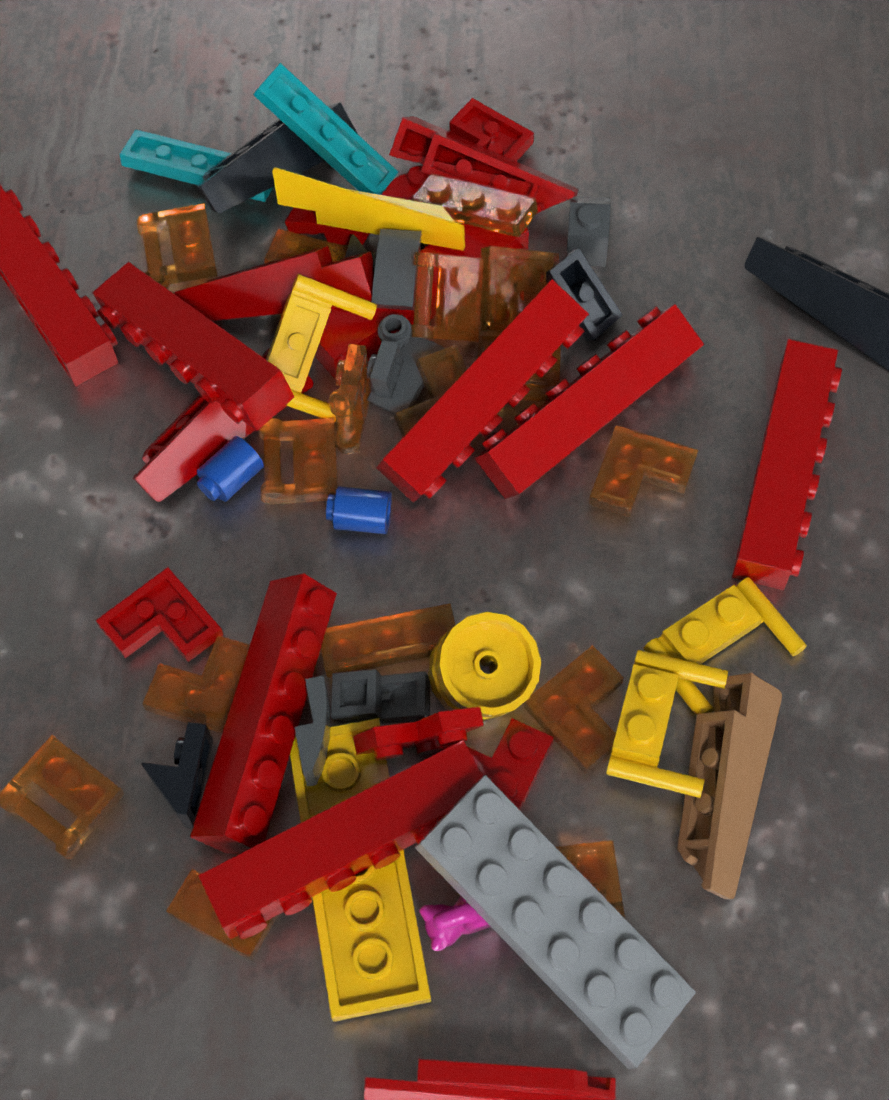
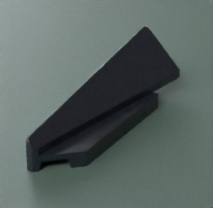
[198,102,358,213]
[744,237,889,370]

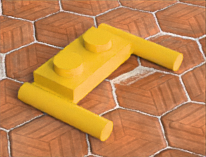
[266,274,377,423]
[643,577,807,716]
[606,650,729,798]

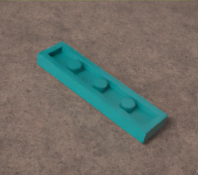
[253,63,399,195]
[119,129,273,202]

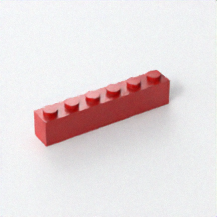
[0,185,119,387]
[314,200,529,382]
[92,261,294,431]
[376,279,589,503]
[474,304,705,499]
[732,339,842,590]
[190,573,337,854]
[198,740,484,939]

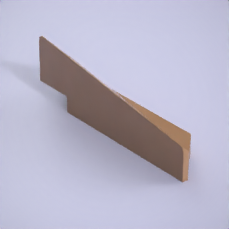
[677,673,782,899]

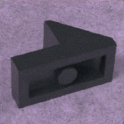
[546,247,623,341]
[141,722,213,828]

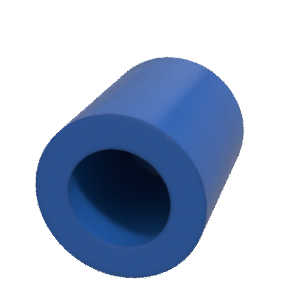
[197,436,264,502]
[326,486,392,535]

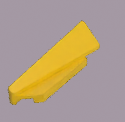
[272,167,465,251]

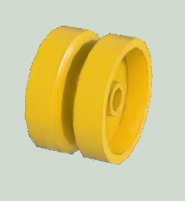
[428,612,541,721]

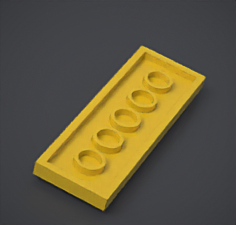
[290,718,431,1022]

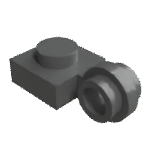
[367,314,412,399]

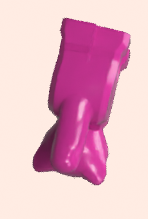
[419,896,491,951]

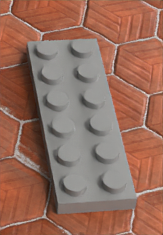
[414,775,696,1069]

